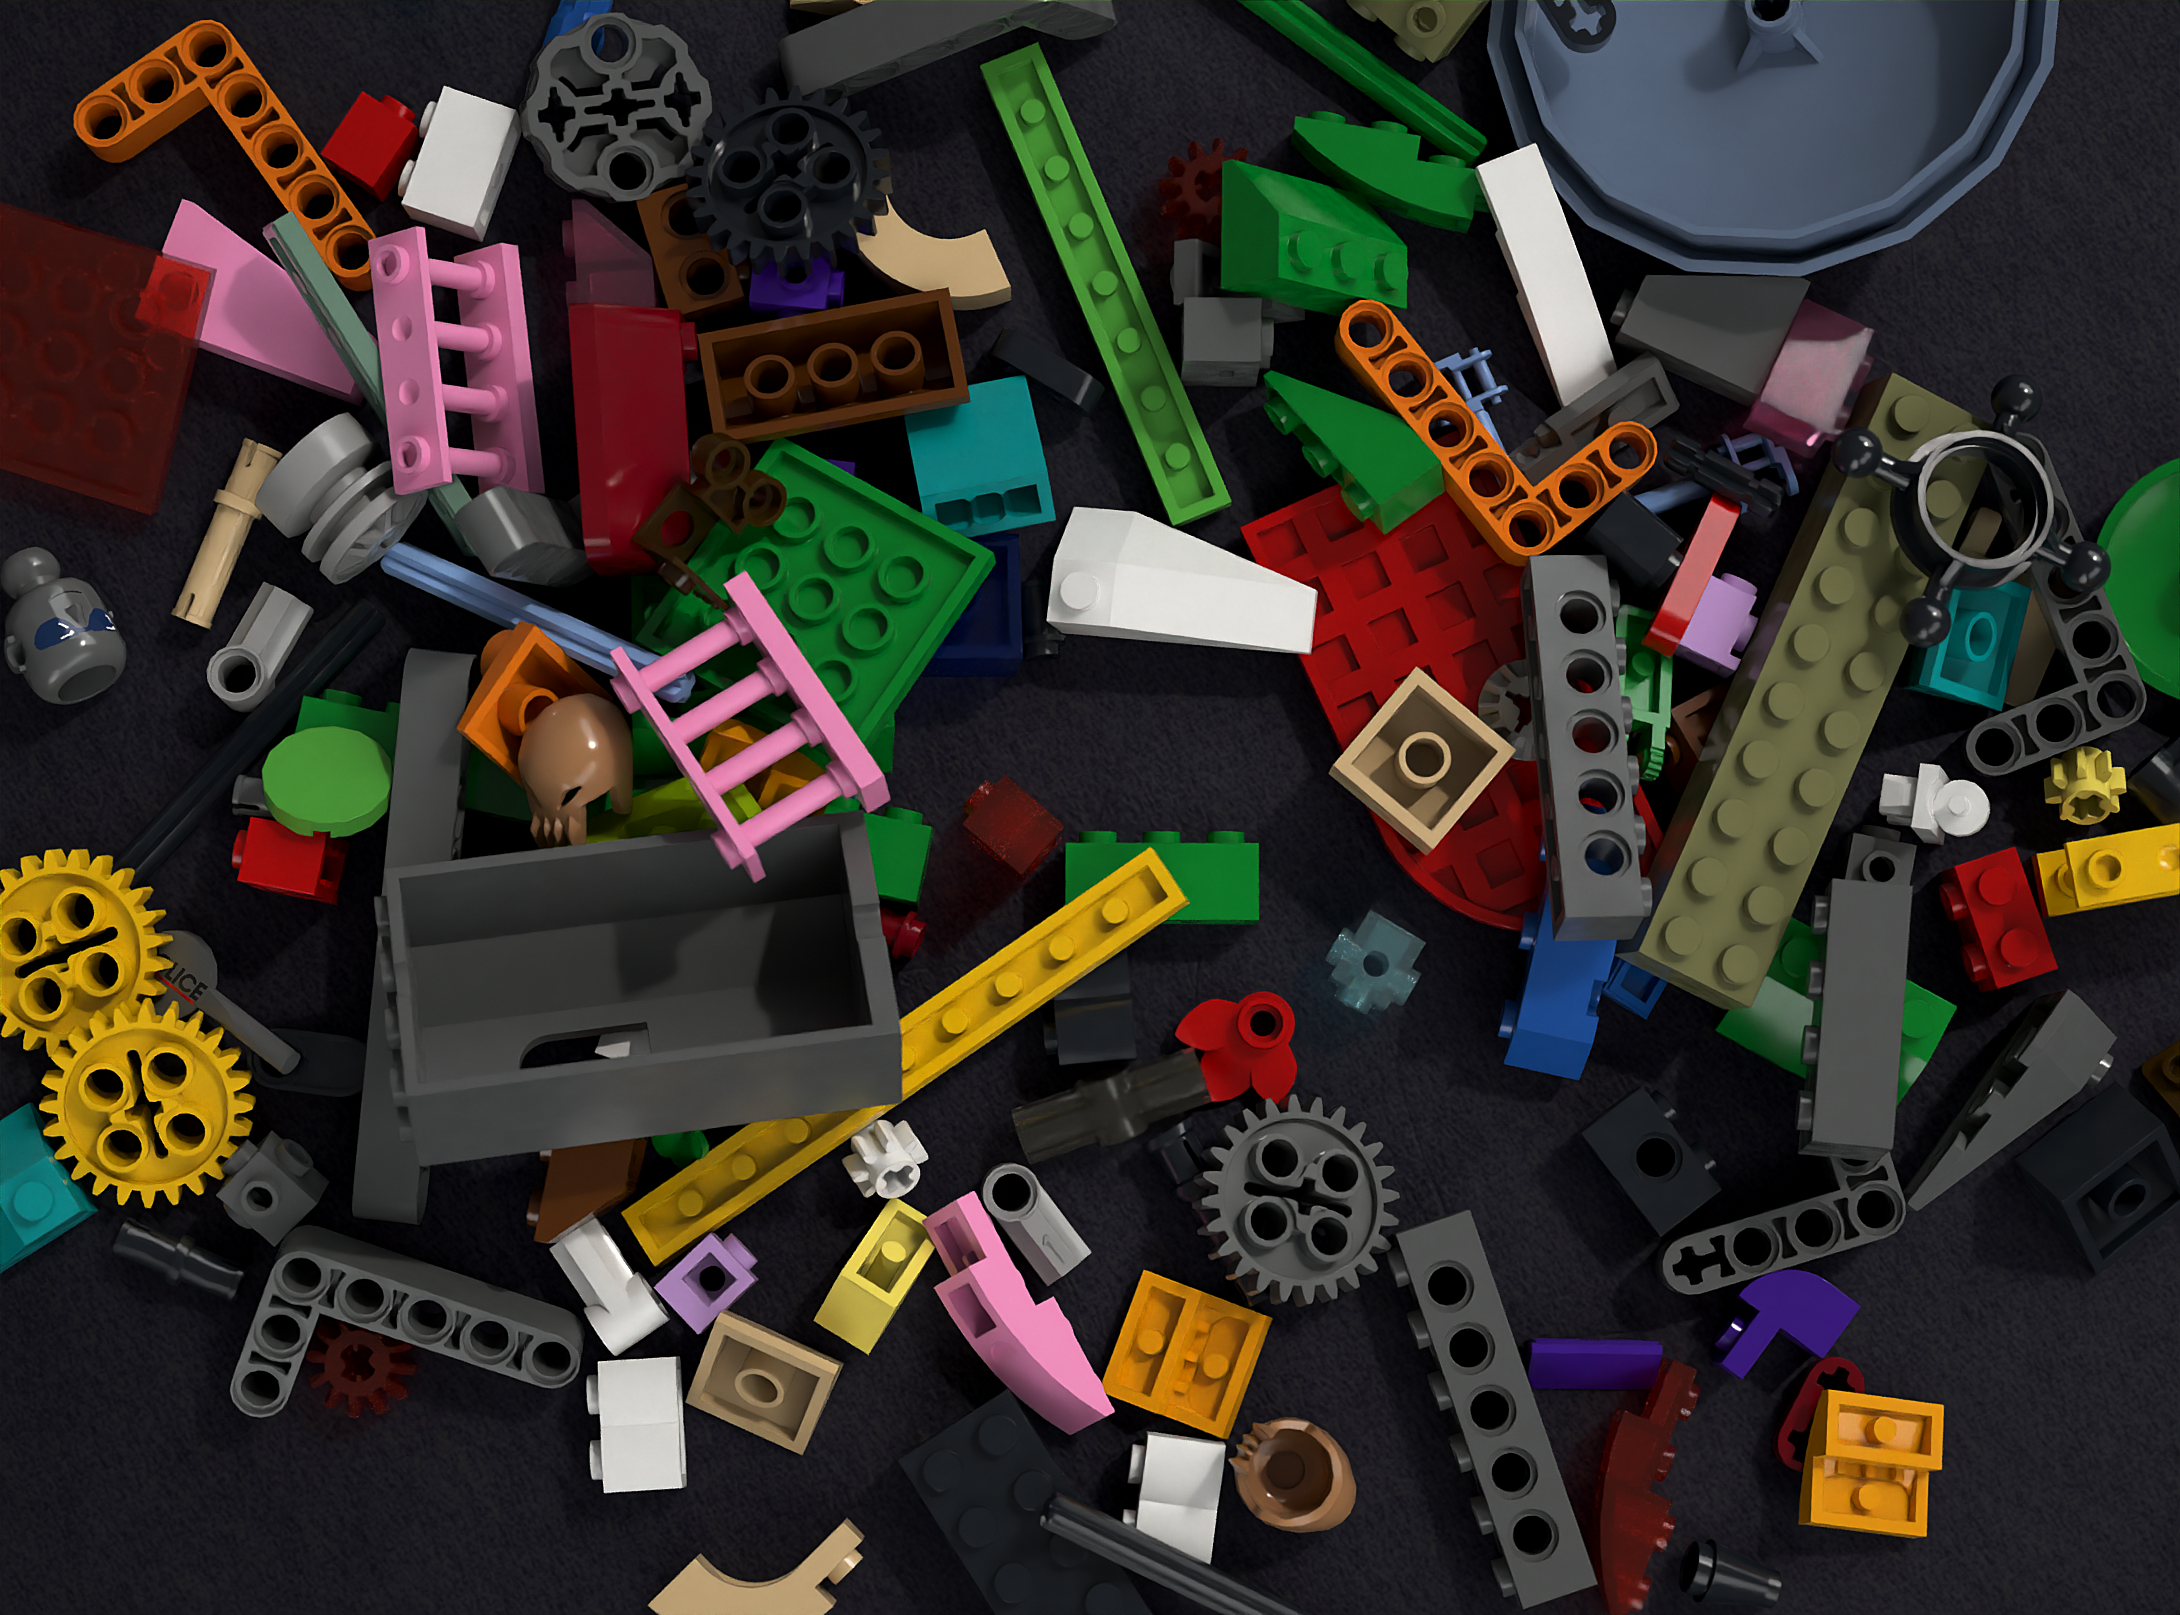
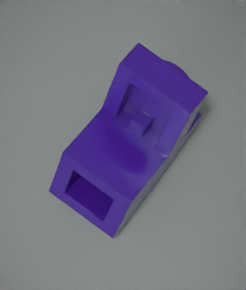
[1712,1269,1861,1379]

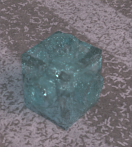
[1324,910,1426,1015]

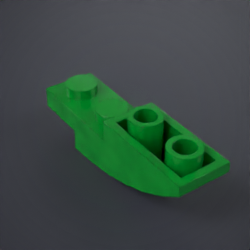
[1291,111,1491,234]

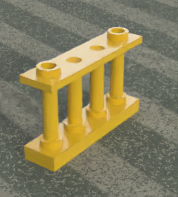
[2031,823,2180,918]

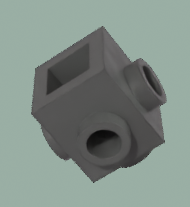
[216,1131,329,1247]

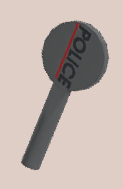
[145,931,300,1074]

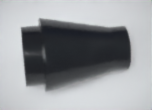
[1679,1539,1781,1609]

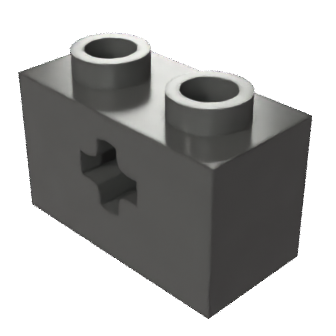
[1180,297,1274,387]

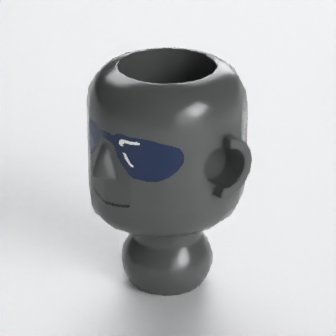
[0,547,126,705]

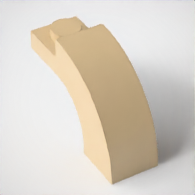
[836,179,1011,310]
[648,1518,865,1615]

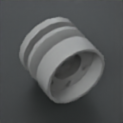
[254,412,429,585]

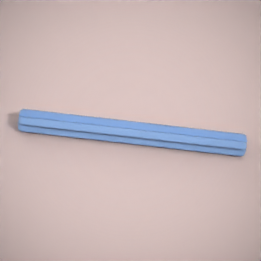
[380,542,696,703]

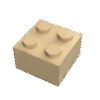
[1328,666,1516,856]

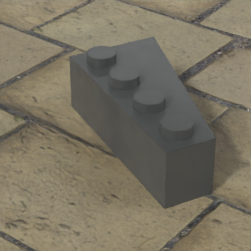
[1795,878,1913,1162]

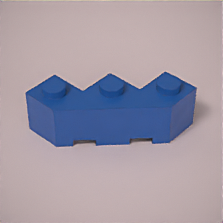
[1497,803,1638,1080]

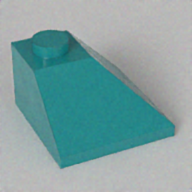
[0,1102,99,1273]

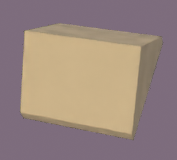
[685,1310,844,1455]

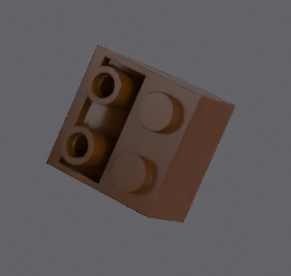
[527,1136,649,1243]

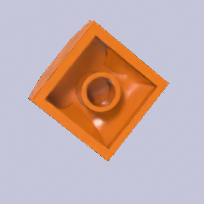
[456,621,614,789]

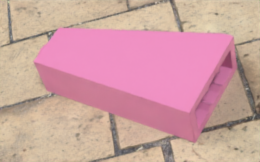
[136,199,379,406]

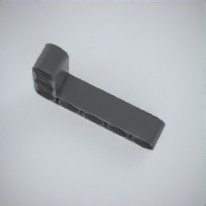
[776,0,1117,104]
[1961,432,2147,778]
[453,449,697,589]
[230,1225,585,1418]

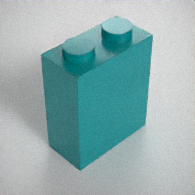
[904,374,1056,538]

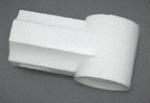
[549,1218,670,1356]

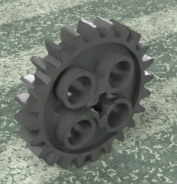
[1192,1094,1400,1307]

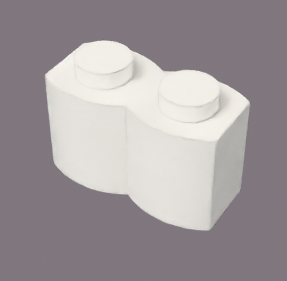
[587,1357,687,1493]
[1122,1431,1226,1564]

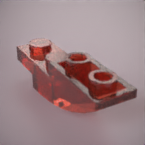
[1593,1358,1700,1615]

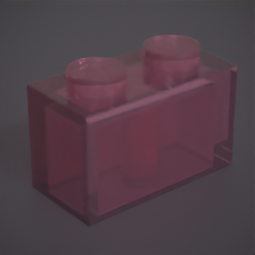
[1743,298,1874,460]

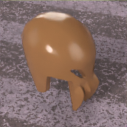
[518,693,633,850]
[1229,1417,1357,1533]

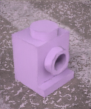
[1673,573,1758,679]
[654,1233,759,1335]

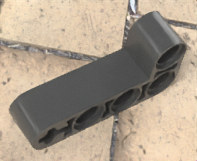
[1654,1152,1906,1295]

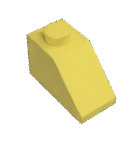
[813,1198,936,1355]

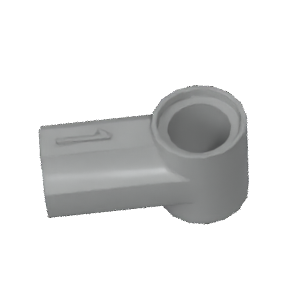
[207,582,314,713]
[980,1162,1091,1286]

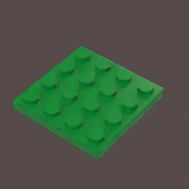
[634,437,996,758]

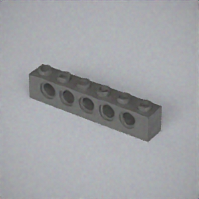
[1519,555,1652,941]
[1386,1210,1598,1609]

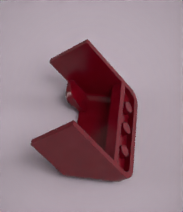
[569,302,711,586]

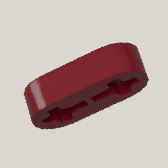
[1772,1356,1865,1472]

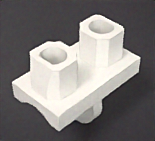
[1879,763,1990,845]

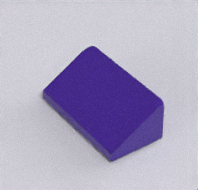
[1525,1338,1662,1390]

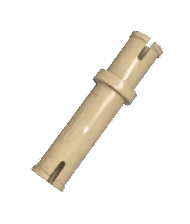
[171,438,283,630]

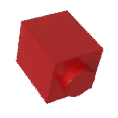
[320,91,424,202]

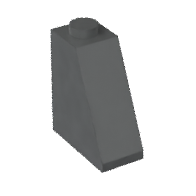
[1609,275,1811,408]

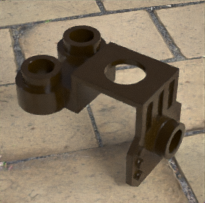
[631,432,787,612]

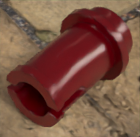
[879,904,927,960]

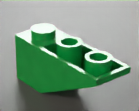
[1263,370,1445,535]

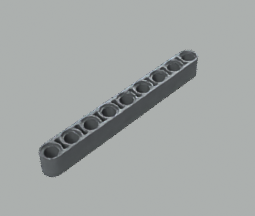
[352,648,479,1225]

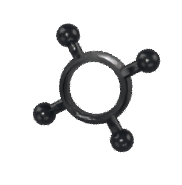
[1831,374,2112,648]

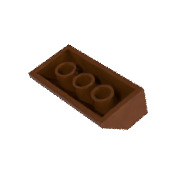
[697,287,971,445]

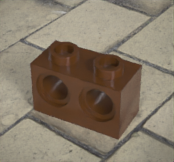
[636,183,752,325]

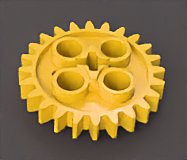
[0,849,173,1057]
[39,998,256,1208]

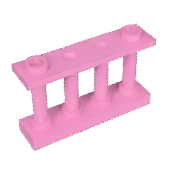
[368,226,545,495]
[609,571,891,883]

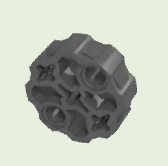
[519,13,712,203]

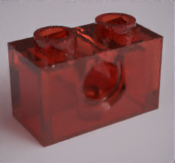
[962,775,1065,885]

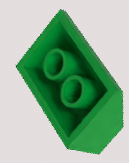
[1221,160,1408,317]
[1714,917,1957,1106]

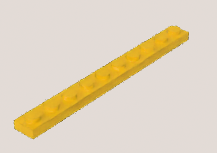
[621,847,1190,1267]

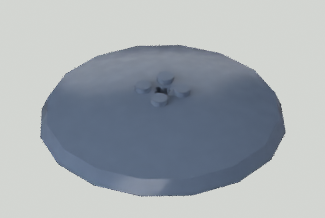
[1487,0,2059,277]

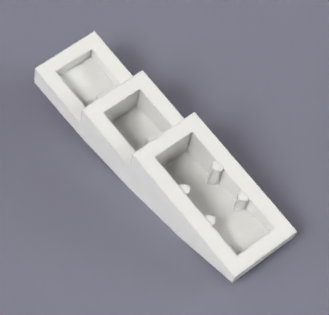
[1474,143,1618,409]

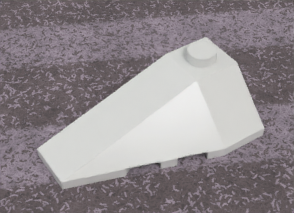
[1047,507,1318,655]

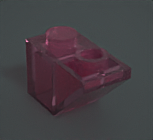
[562,199,660,315]

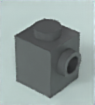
[1835,825,1917,886]

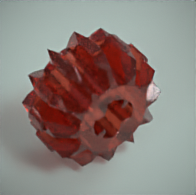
[1159,137,1259,244]
[306,1319,419,1418]

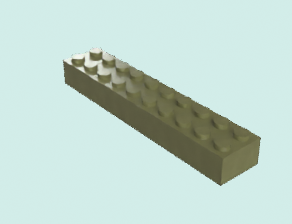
[1614,372,1992,1010]

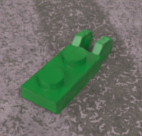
[1598,603,1673,782]

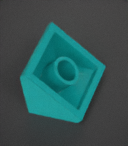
[1904,581,2032,712]

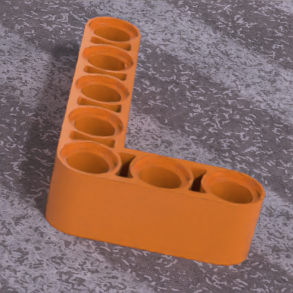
[74,20,377,291]
[1334,300,1657,567]

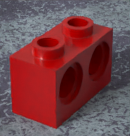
[232,817,350,905]

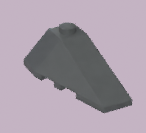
[1902,989,2117,1211]

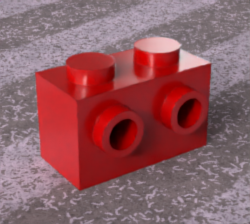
[1939,846,2058,993]

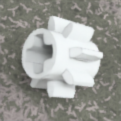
[842,1120,928,1199]

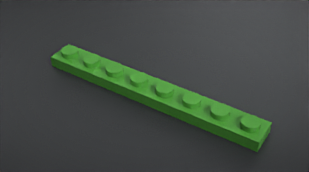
[980,42,1232,528]

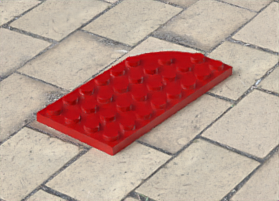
[1239,430,1664,932]

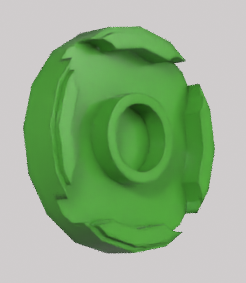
[262,726,393,838]

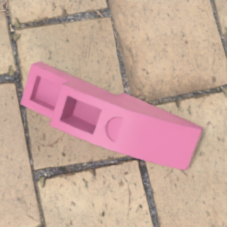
[922,1191,1115,1435]

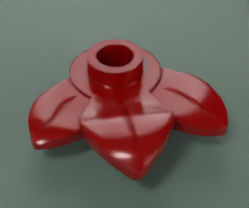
[1175,991,1297,1105]

